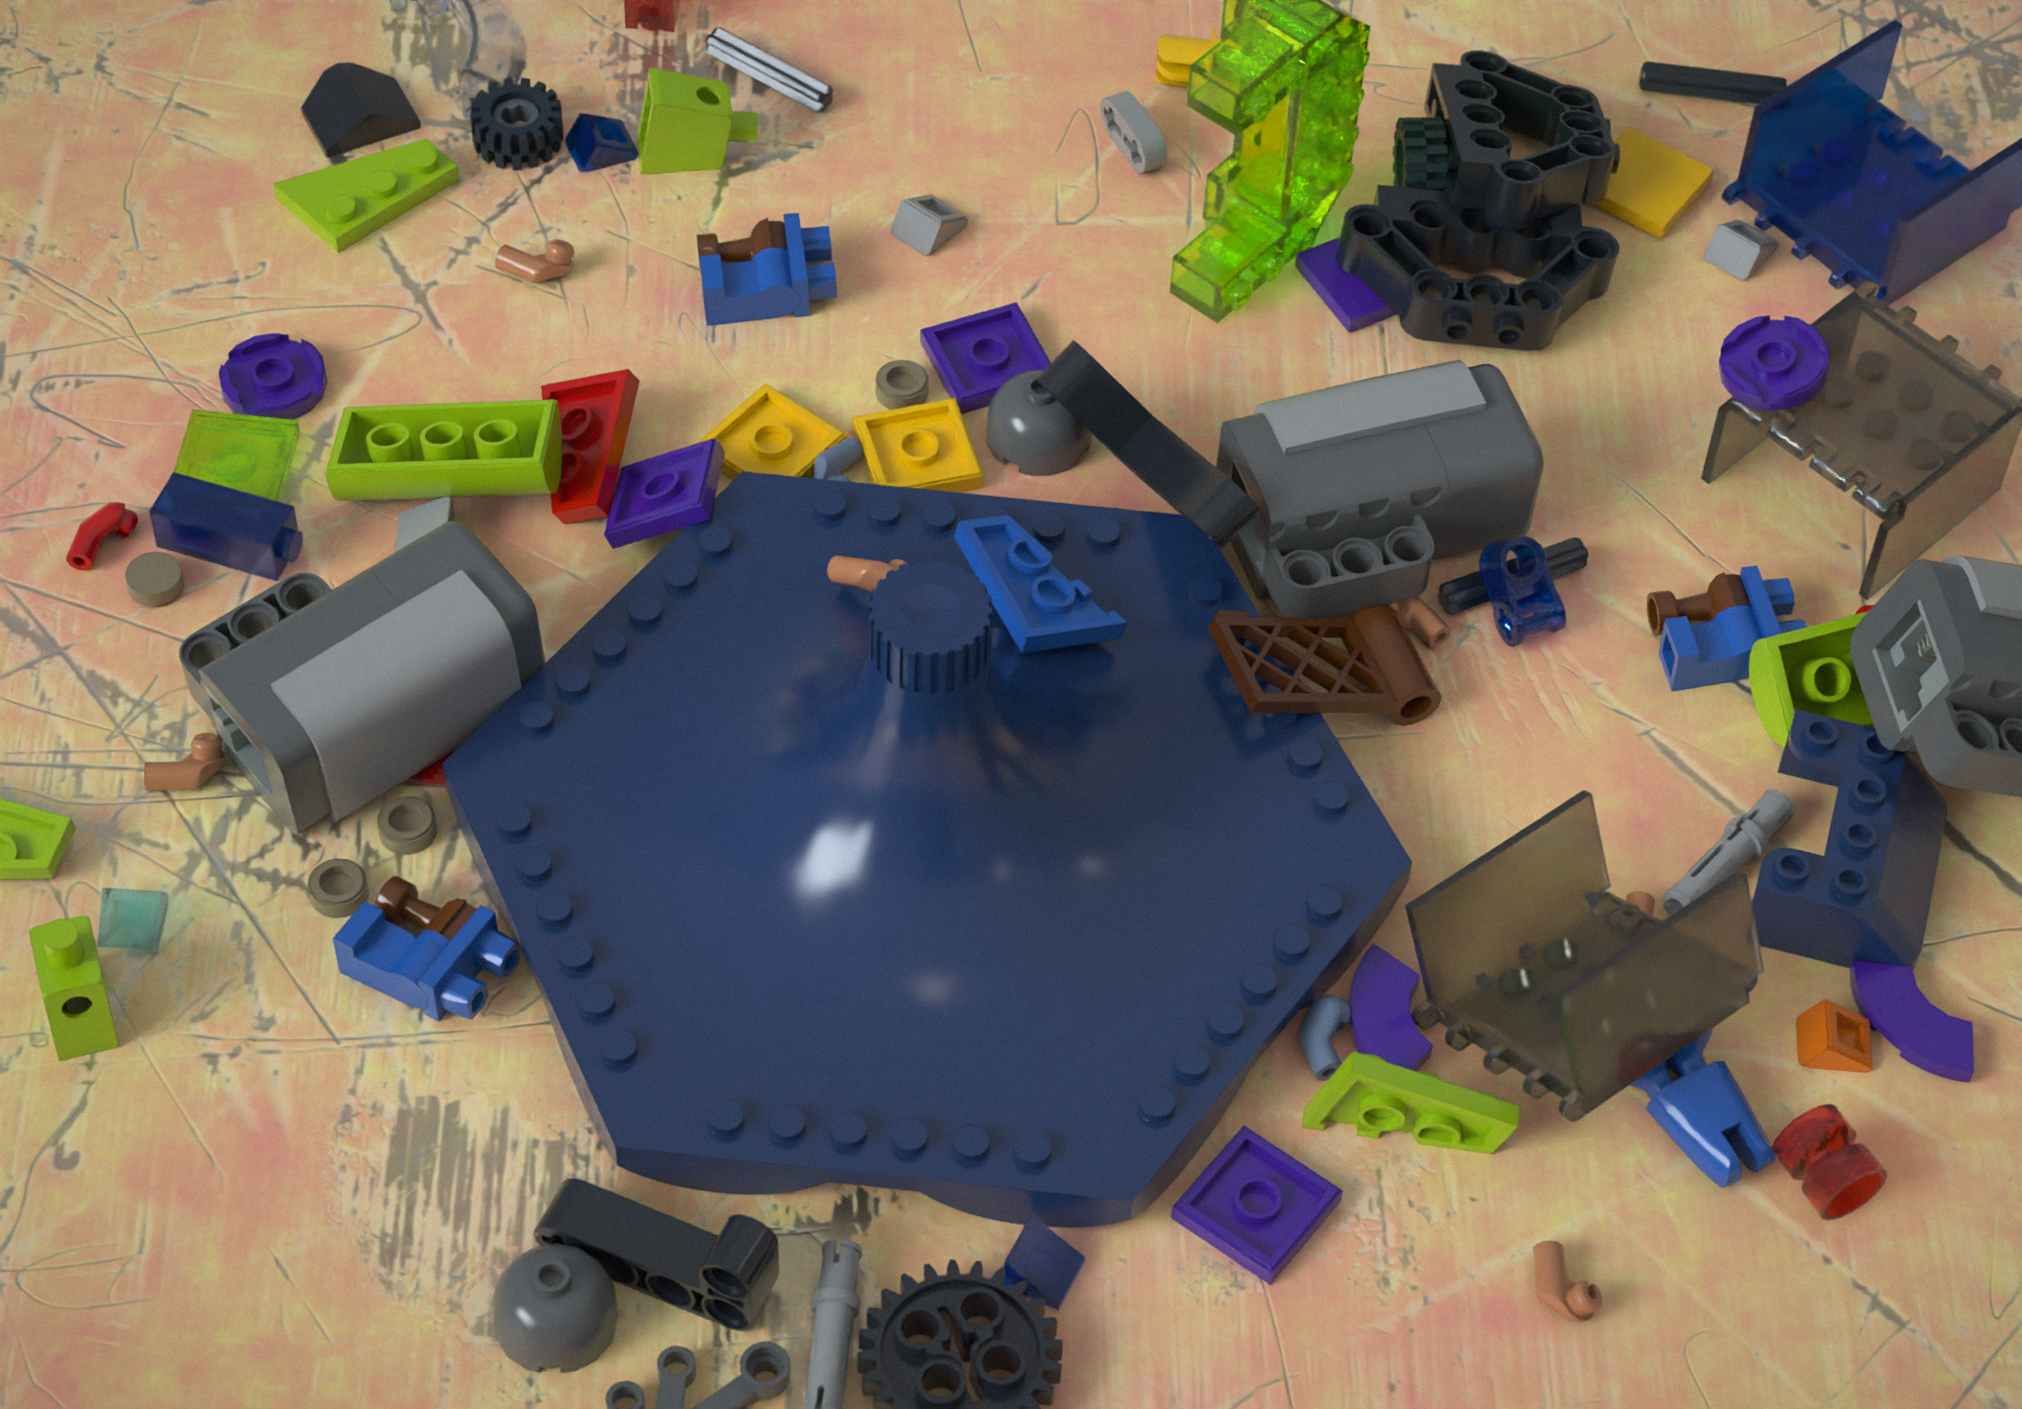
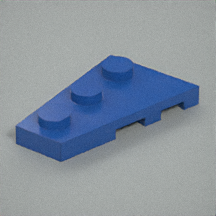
[954,515,1127,654]

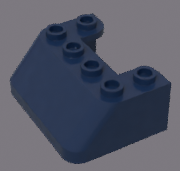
[1740,709,1947,969]

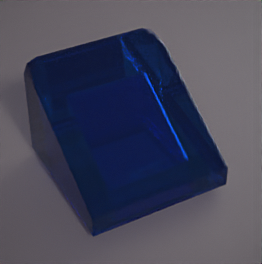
[565,113,639,172]
[1003,1217,1085,1310]

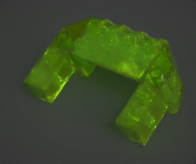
[1170,0,1370,323]

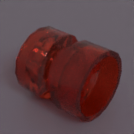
[1772,1104,1887,1221]

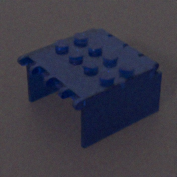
[1721,19,2022,316]

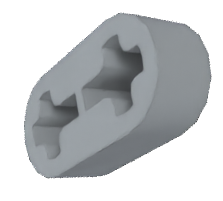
[1100,91,1168,174]

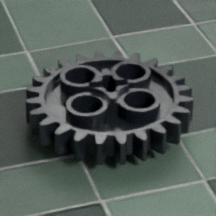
[857,1259,1063,1409]

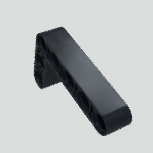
[1036,340,1260,549]

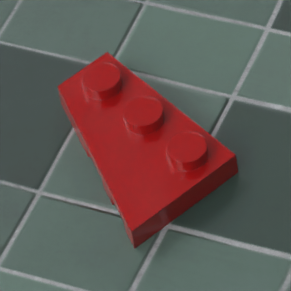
[541,369,640,524]

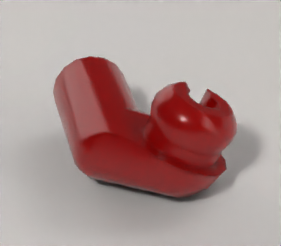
[66,502,139,571]

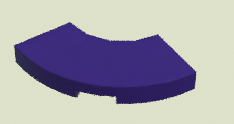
[1348,943,1433,1072]
[1849,960,1974,1083]

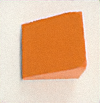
[1796,999,1873,1073]

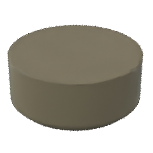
[876,360,929,410]
[125,552,184,607]
[377,796,437,855]
[308,859,369,918]

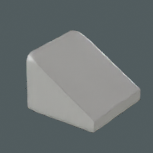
[891,194,969,255]
[1704,219,1779,280]
[394,496,455,553]

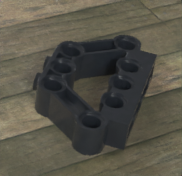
[1424,50,1620,229]
[1335,185,1620,351]

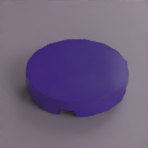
[1719,315,1830,411]
[219,333,327,424]

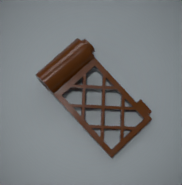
[1208,605,1441,726]

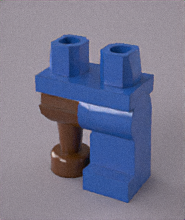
[697,213,837,326]
[1647,565,1807,692]
[332,876,520,1022]

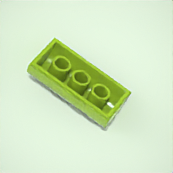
[325,399,562,501]
[1749,611,1874,747]

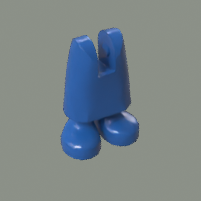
[1611,1010,1776,1188]

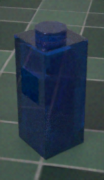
[149,472,303,581]

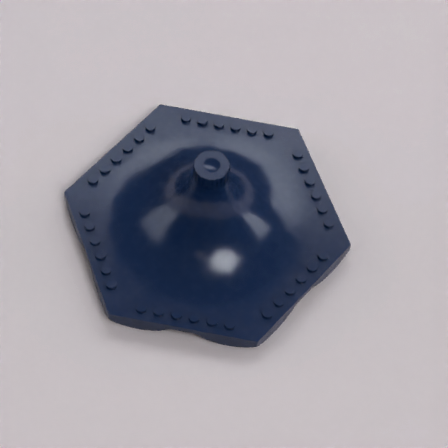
[442,471,1412,1228]

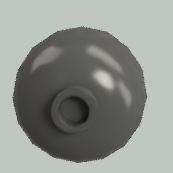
[987,370,1092,476]
[492,1244,618,1373]

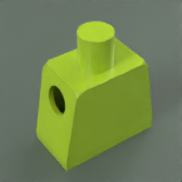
[637,68,758,174]
[29,916,119,1061]

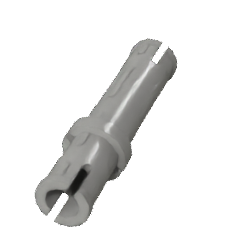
[1662,789,1795,923]
[803,1239,862,1409]

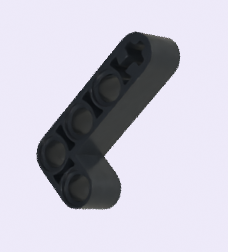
[533,1178,779,1331]

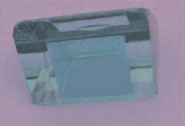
[97,887,169,951]

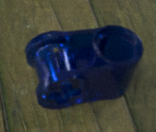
[1479,536,1566,647]

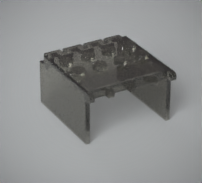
[1701,279,2022,600]
[1405,790,1764,1122]

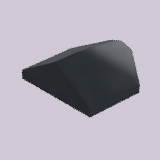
[301,62,421,158]

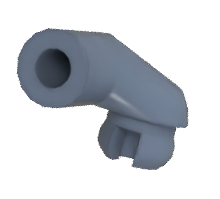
[814,438,863,482]
[1297,994,1351,1081]

